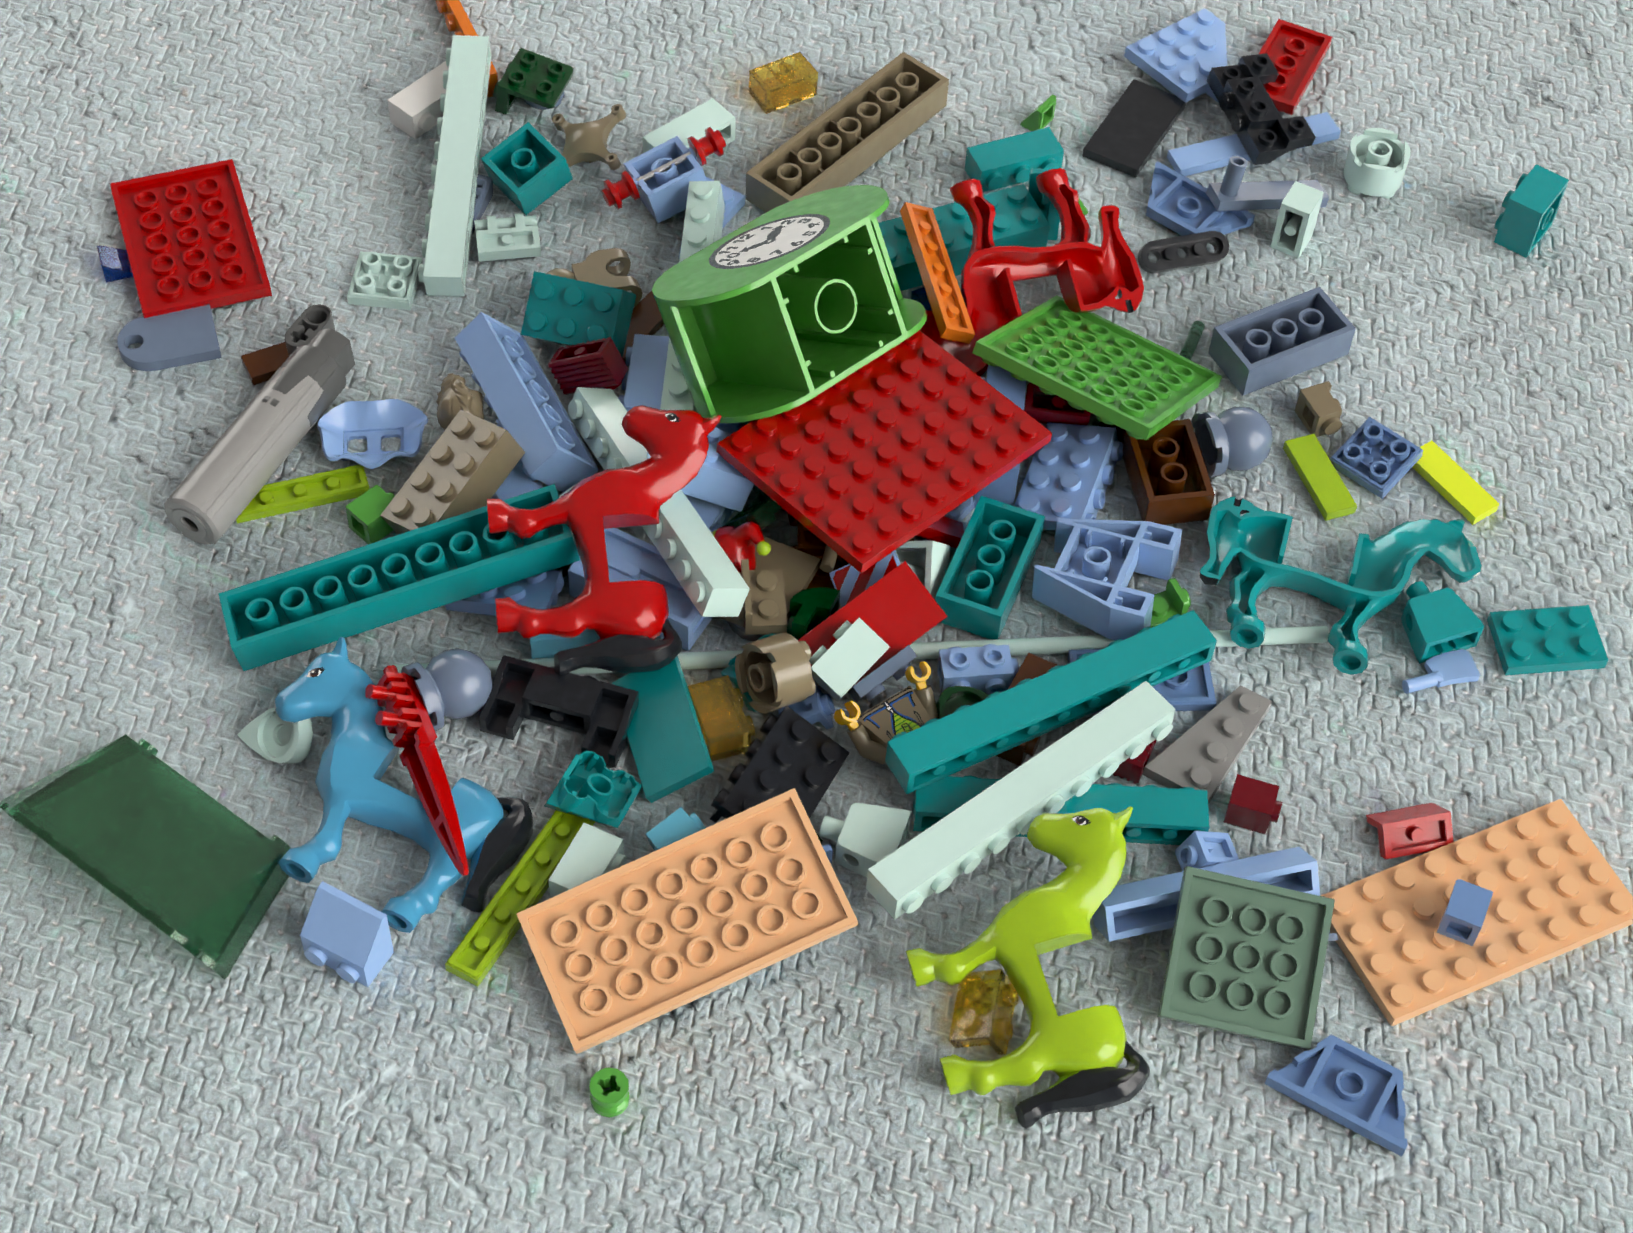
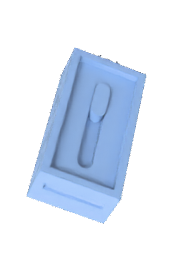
[568,528,713,651]

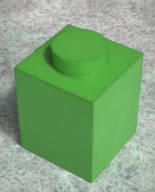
[345,485,395,544]

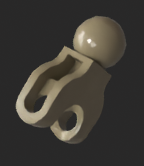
[546,248,642,307]

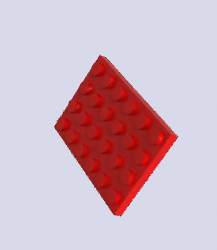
[110,159,272,318]

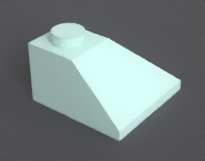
[895,541,950,599]

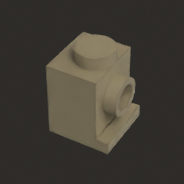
[1295,381,1342,437]

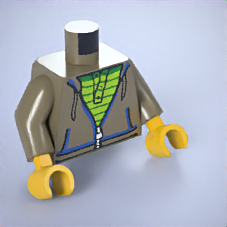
[834,661,938,766]

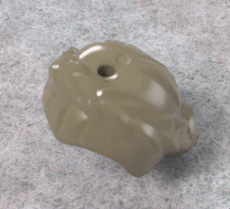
[436,373,484,430]

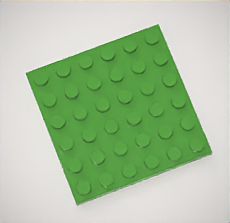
[973,295,1222,440]

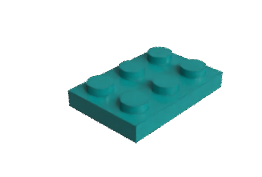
[1487,605,1609,675]

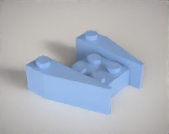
[1032,518,1182,640]

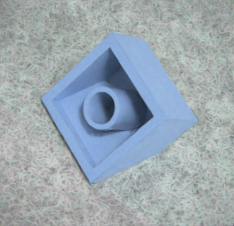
[300,881,394,987]

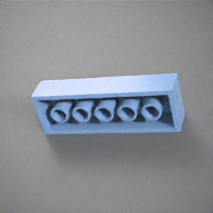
[455,312,599,492]

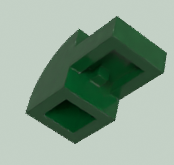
[787,587,840,640]

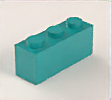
[965,127,1064,192]

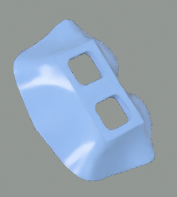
[317,399,428,469]

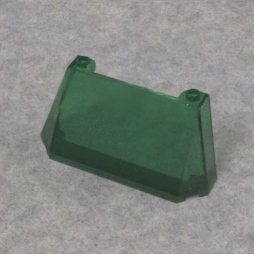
[0,734,291,980]

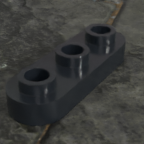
[1138,231,1229,273]

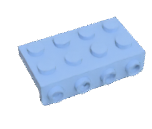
[1014,422,1123,530]

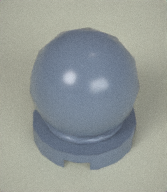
[1191,406,1273,478]
[401,648,493,731]

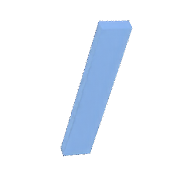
[1167,112,1341,176]

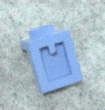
[1175,831,1239,872]

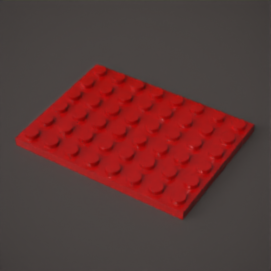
[716,330,1052,573]

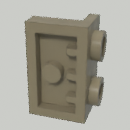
[737,559,787,635]

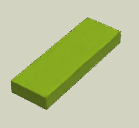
[1283,434,1357,521]

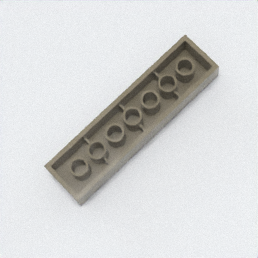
[745,52,949,212]

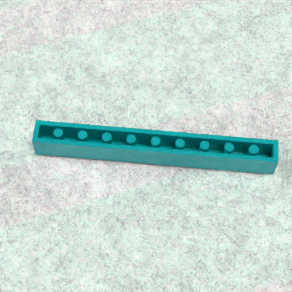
[885,610,1217,794]

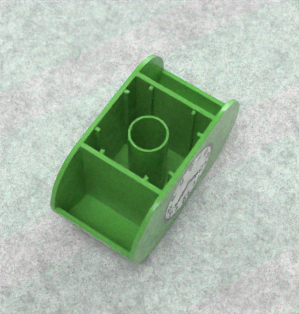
[652,185,927,423]

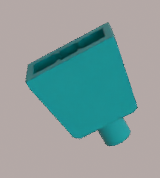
[1401,581,1484,664]

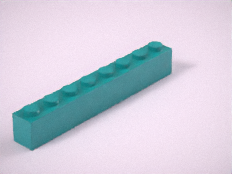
[913,775,1210,845]

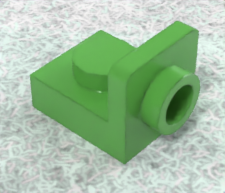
[1150,578,1191,628]

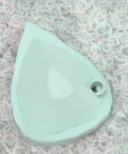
[237,707,313,764]

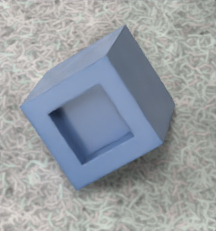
[1436,879,1493,946]

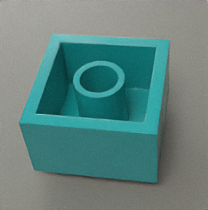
[481,122,573,215]
[1494,164,1569,258]

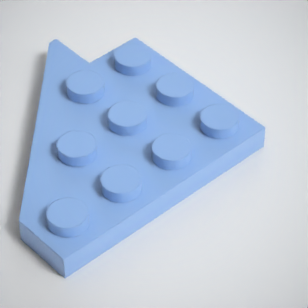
[1124,8,1227,103]

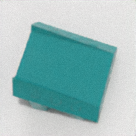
[544,751,642,828]

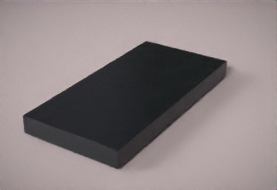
[1082,79,1186,178]

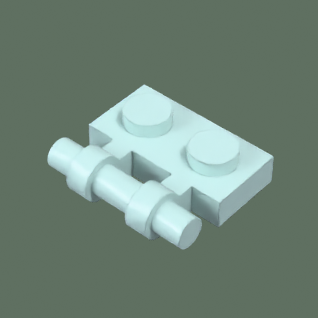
[474,213,541,262]

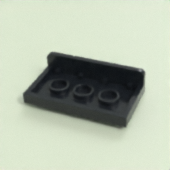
[709,706,850,823]

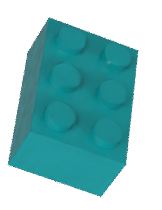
[521,271,636,357]

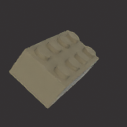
[380,410,525,535]

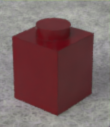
[1223,774,1283,835]

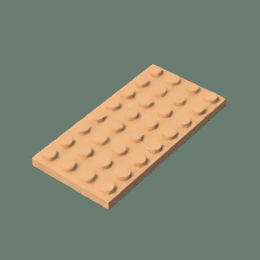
[517,788,858,1054]
[1321,799,1633,1027]

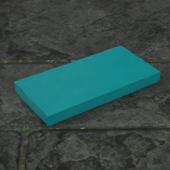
[612,656,714,803]

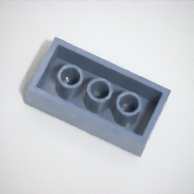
[1208,287,1356,396]

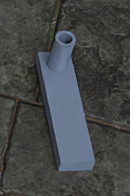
[1206,156,1329,211]

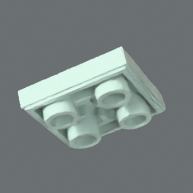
[347,251,423,311]

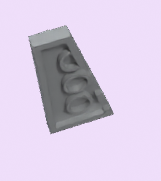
[1142,686,1272,804]

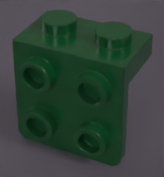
[493,48,574,115]

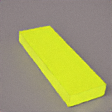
[1412,440,1499,525]

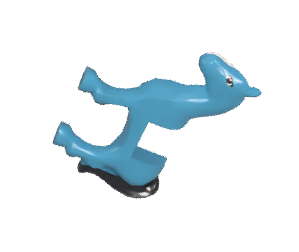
[275,637,533,933]

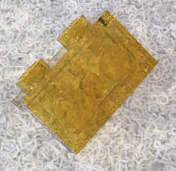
[948,969,1019,1055]

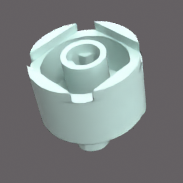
[1343,128,1410,198]

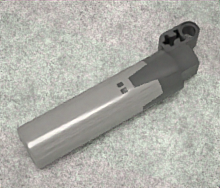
[164,304,355,545]

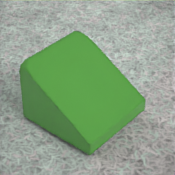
[1020,94,1056,131]

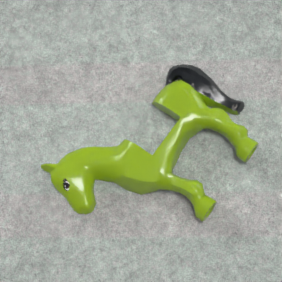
[906,806,1150,1128]

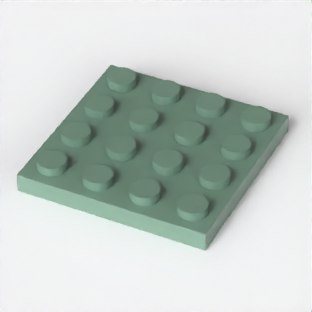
[1157,866,1335,1050]

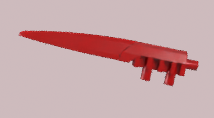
[365,665,469,876]

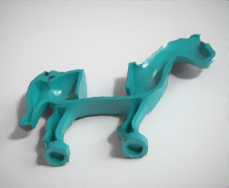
[1200,496,1482,675]

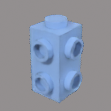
[937,644,1019,695]

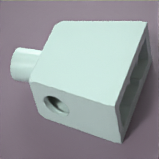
[819,802,911,878]

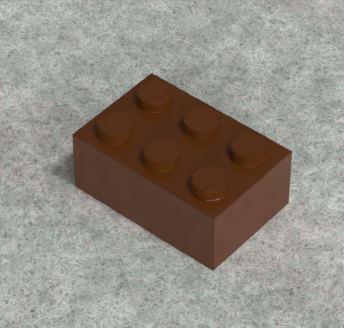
[1122,419,1215,525]

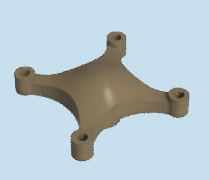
[552,104,626,170]

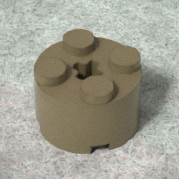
[735,633,816,713]

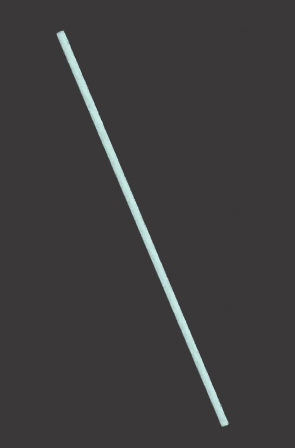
[391,626,1329,678]

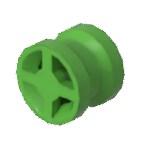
[589,1068,630,1118]

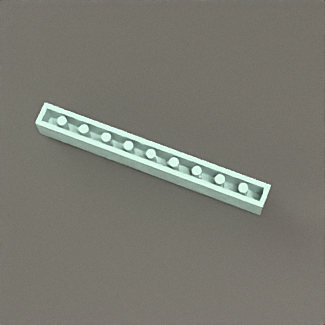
[419,35,492,297]
[660,181,725,412]
[568,387,750,617]
[866,681,1176,920]

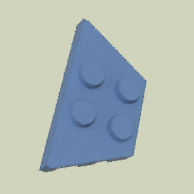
[1146,162,1255,236]
[445,570,564,616]
[1265,1035,1408,1157]

